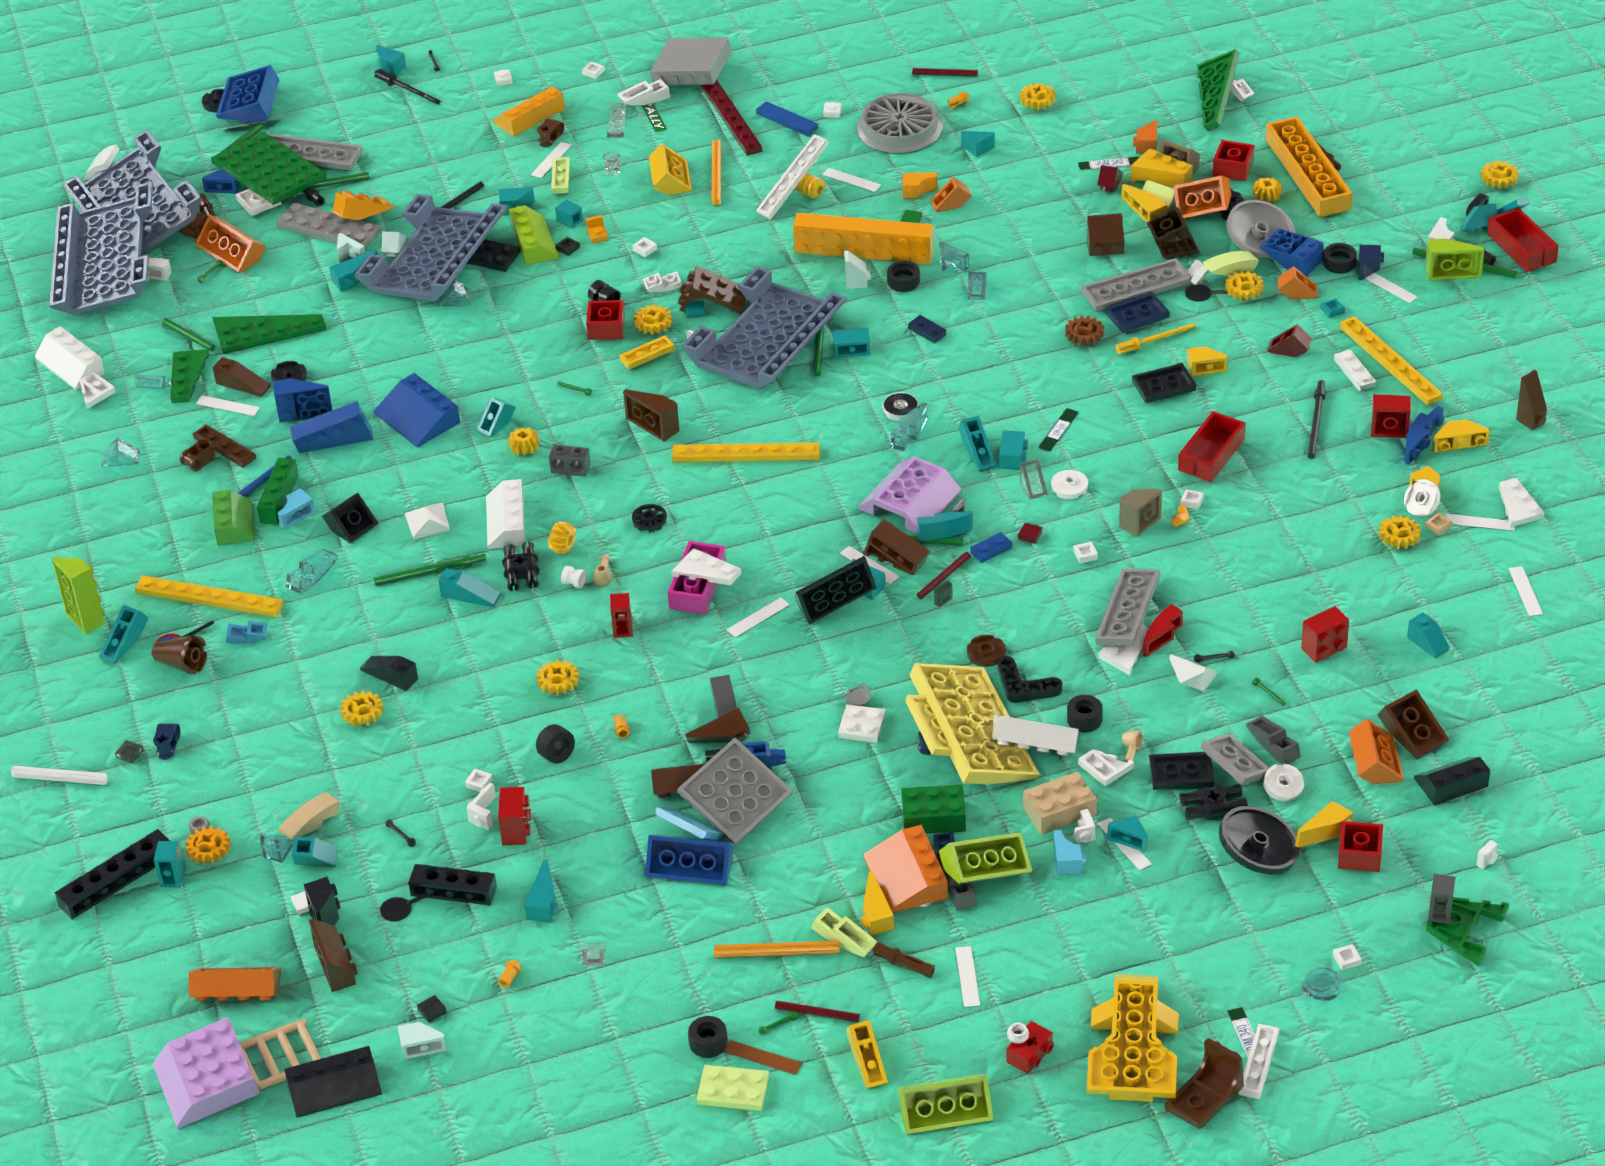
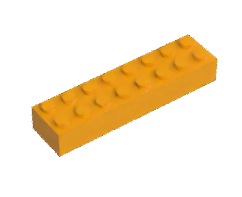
[1265,116,1353,217]
[793,213,934,265]

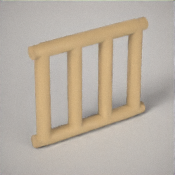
[239,1018,324,1091]

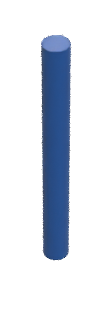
[238,455,292,497]

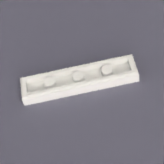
[1238,1024,1280,1099]

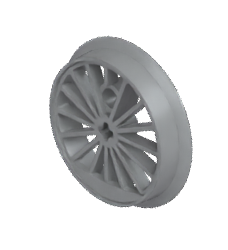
[857,93,943,153]

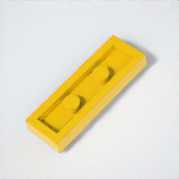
[619,336,675,370]

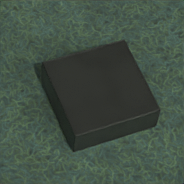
[556,237,580,256]
[417,995,447,1023]

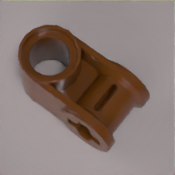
[537,118,564,147]
[180,438,216,472]

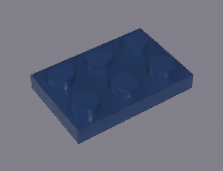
[1106,292,1170,333]

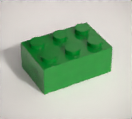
[901,784,966,834]

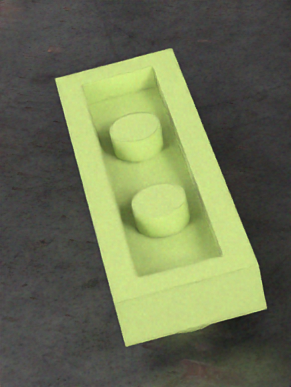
[551,157,570,194]

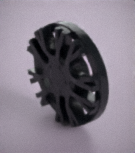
[632,504,667,533]

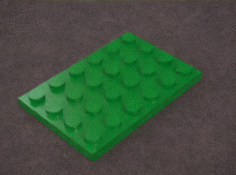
[211,132,327,205]

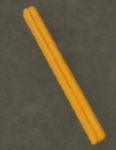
[711,139,721,206]
[714,941,840,958]

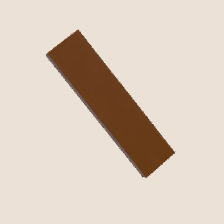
[193,425,256,468]

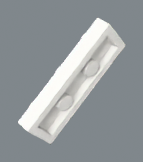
[1334,350,1376,392]

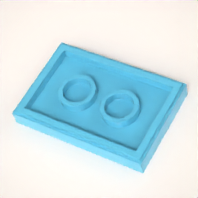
[655,807,724,841]

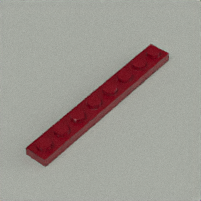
[700,79,762,156]

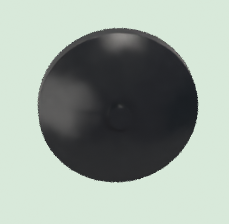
[1219,806,1300,875]

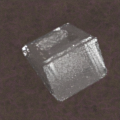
[582,943,606,965]

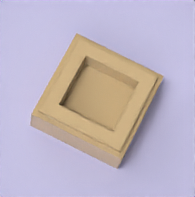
[1425,512,1453,536]

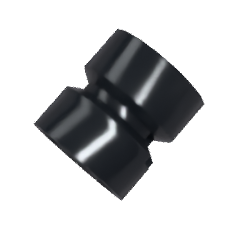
[588,280,621,301]

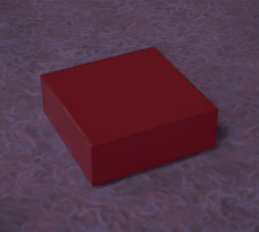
[1018,523,1043,544]

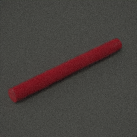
[912,68,978,77]
[917,552,971,599]
[775,1000,860,1022]

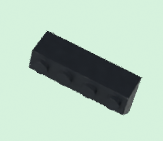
[284,1046,382,1118]

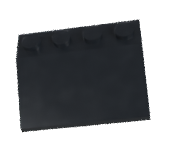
[795,556,877,624]

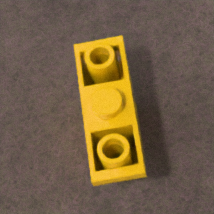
[1433,419,1490,452]

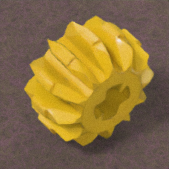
[1253,177,1282,203]
[508,427,540,456]
[548,521,576,554]

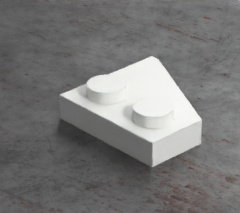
[1078,749,1134,786]

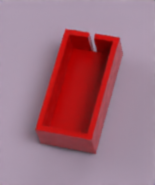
[1488,208,1559,273]
[1178,411,1246,483]

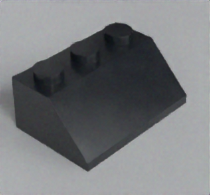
[1414,756,1490,806]

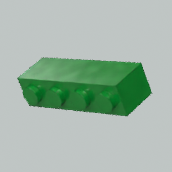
[257,458,299,525]

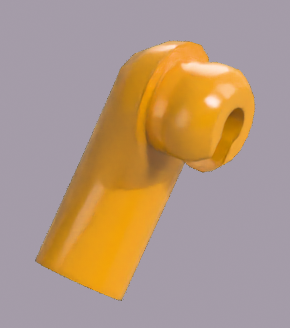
[1171,505,1189,527]

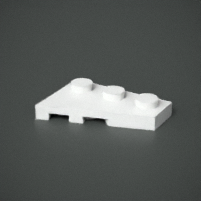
[672,548,741,585]
[1099,625,1149,675]

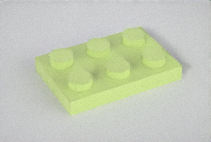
[697,1065,769,1111]

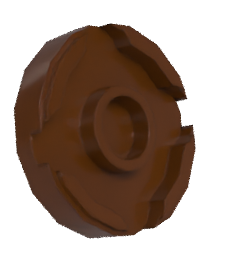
[967,635,1006,667]

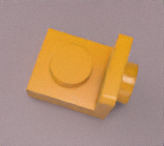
[586,215,608,244]

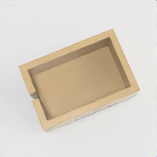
[1023,771,1097,835]

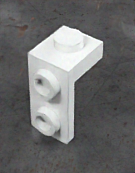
[466,783,496,830]

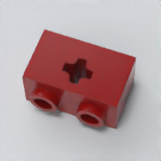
[610,593,633,638]
[1006,1021,1054,1074]

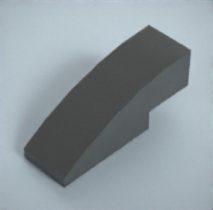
[710,675,737,718]
[1246,716,1301,764]
[939,860,977,911]

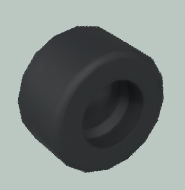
[1067,695,1103,732]
[536,724,575,764]
[688,1016,728,1058]

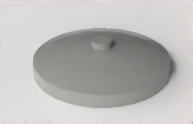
[1226,200,1295,258]

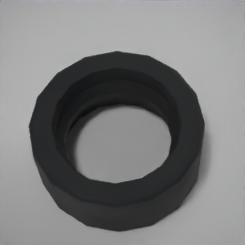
[1323,243,1357,274]
[887,261,920,292]

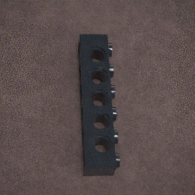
[55,829,170,919]

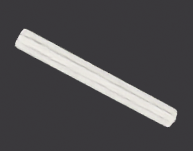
[11,766,108,785]

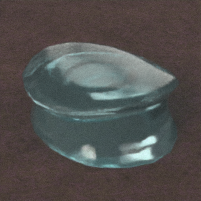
[1302,967,1341,1001]

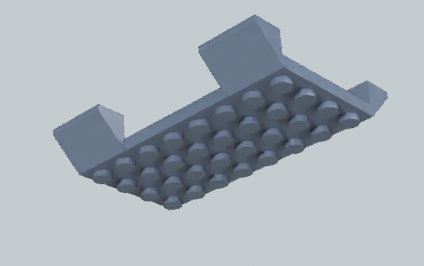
[63,129,202,255]
[49,181,153,315]
[354,194,507,302]
[681,266,847,389]

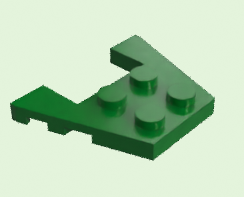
[1426,897,1509,966]

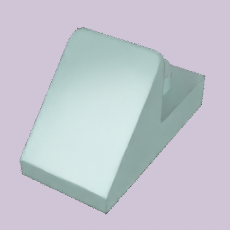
[337,233,365,262]

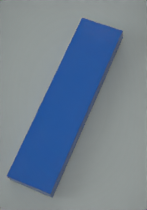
[756,101,818,136]

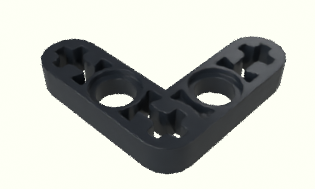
[998,656,1063,703]

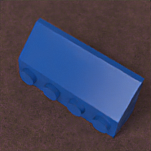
[645,834,734,885]

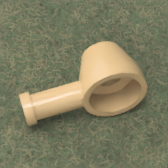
[593,555,612,586]
[1122,730,1143,762]

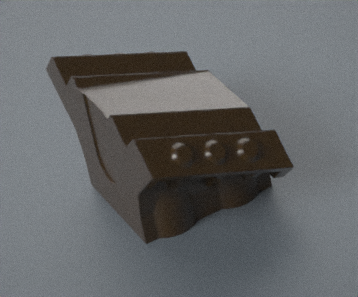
[1147,207,1200,259]

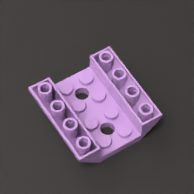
[858,456,962,533]

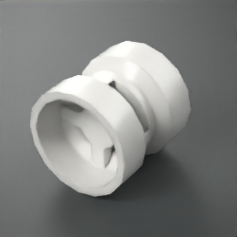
[561,566,586,589]

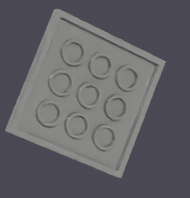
[677,738,793,846]

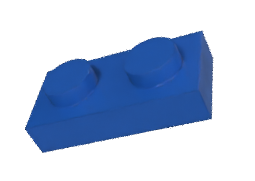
[970,532,1012,563]

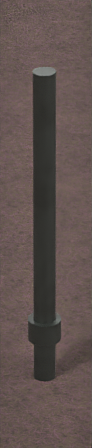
[1308,380,1326,459]

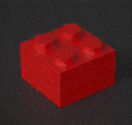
[1213,140,1255,181]
[586,300,625,340]
[1371,394,1411,438]
[1301,606,1349,663]
[498,787,532,845]
[1338,821,1383,872]

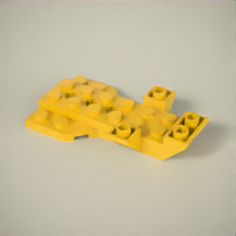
[1087,974,1179,1102]

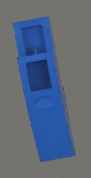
[1405,406,1444,464]

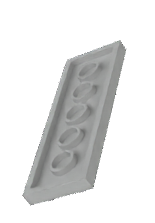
[269,134,363,171]
[276,202,381,250]
[1081,258,1192,312]
[1095,569,1161,646]

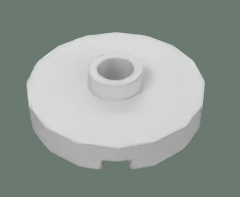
[1051,470,1088,500]
[1404,479,1441,517]
[1263,764,1304,802]

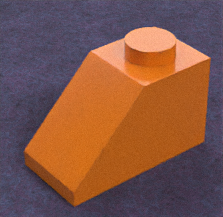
[1133,120,1158,154]
[930,177,972,212]
[1278,266,1318,299]

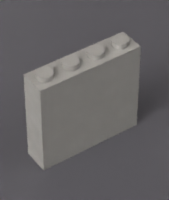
[650,37,732,85]

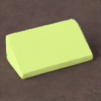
[1142,180,1175,209]

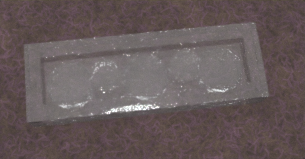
[607,103,628,138]

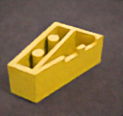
[1131,149,1193,189]

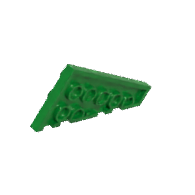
[1197,49,1240,131]
[212,314,326,354]

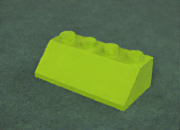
[509,206,559,265]
[52,557,105,634]
[939,832,1033,884]
[897,1073,993,1134]

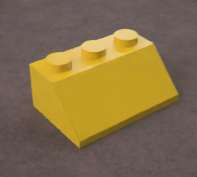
[649,143,692,195]

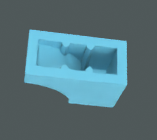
[277,488,315,530]
[1053,830,1086,875]

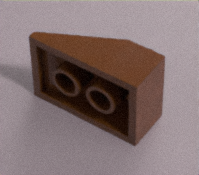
[623,389,680,442]
[1377,689,1449,759]

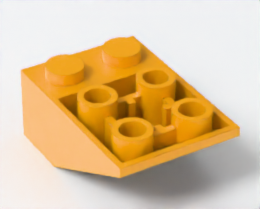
[332,190,394,220]

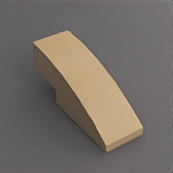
[278,792,340,840]

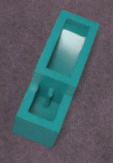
[917,511,973,541]

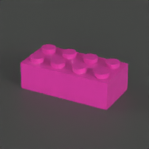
[668,541,727,614]

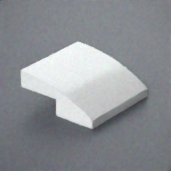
[83,144,120,181]

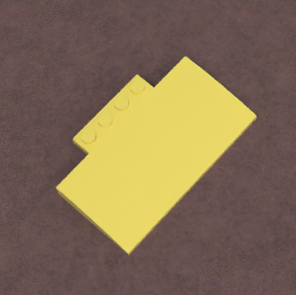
[905,663,1040,784]

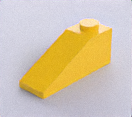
[1122,184,1168,222]
[1295,801,1353,848]
[861,871,894,936]
[846,1020,888,1089]

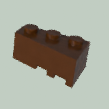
[863,519,930,575]

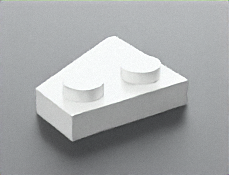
[79,371,116,409]

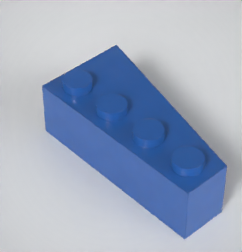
[290,401,374,453]

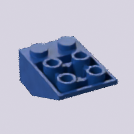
[1260,228,1324,276]
[273,379,333,422]

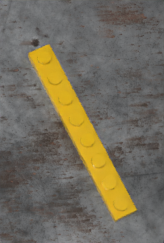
[1339,316,1443,406]
[672,442,820,462]
[135,575,284,618]

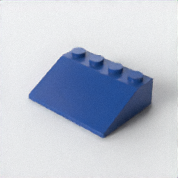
[216,65,280,122]
[374,373,461,448]

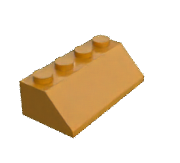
[493,86,565,137]

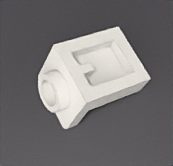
[1229,78,1254,102]
[1187,259,1209,285]
[1074,809,1096,844]

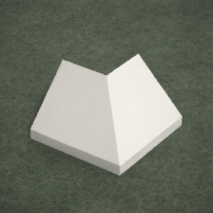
[405,502,450,539]
[1169,655,1218,692]

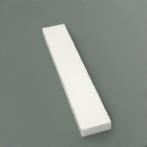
[756,134,829,220]

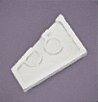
[1499,478,1544,528]

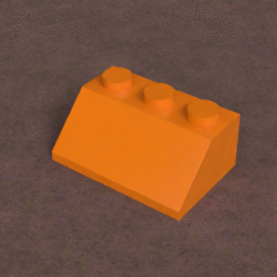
[1174,175,1231,219]
[1349,718,1404,784]

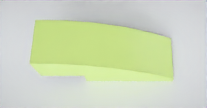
[1203,251,1259,276]
[811,907,877,957]

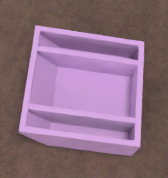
[153,1017,260,1129]

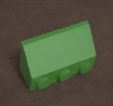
[212,490,255,545]

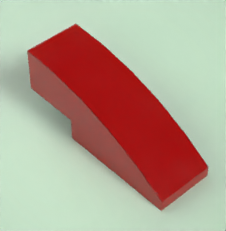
[1143,604,1183,657]

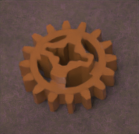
[1065,315,1104,346]

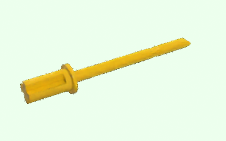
[1115,323,1196,355]

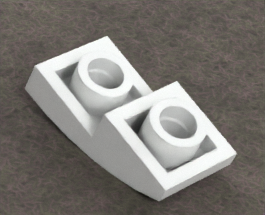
[643,271,682,292]

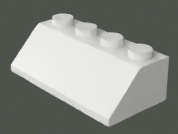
[35,326,105,390]
[486,479,525,549]
[993,714,1079,756]

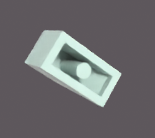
[381,231,407,257]
[844,251,871,289]
[397,1022,447,1060]

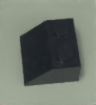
[322,493,379,543]
[303,877,341,925]

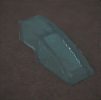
[890,403,928,451]
[286,549,338,594]

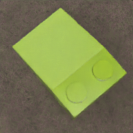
[1425,238,1485,280]

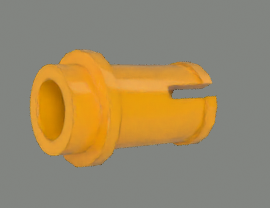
[947,91,969,109]
[613,714,630,739]
[498,960,521,988]

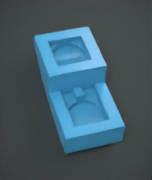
[226,621,268,643]

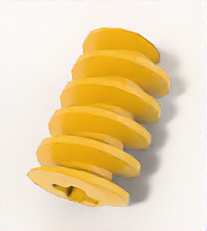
[794,173,826,199]

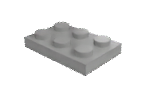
[1200,733,1269,785]

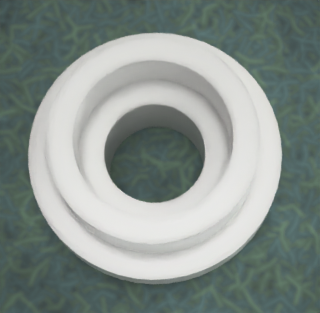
[1007,1022,1029,1043]

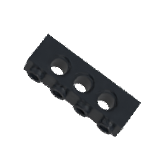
[408,864,497,906]

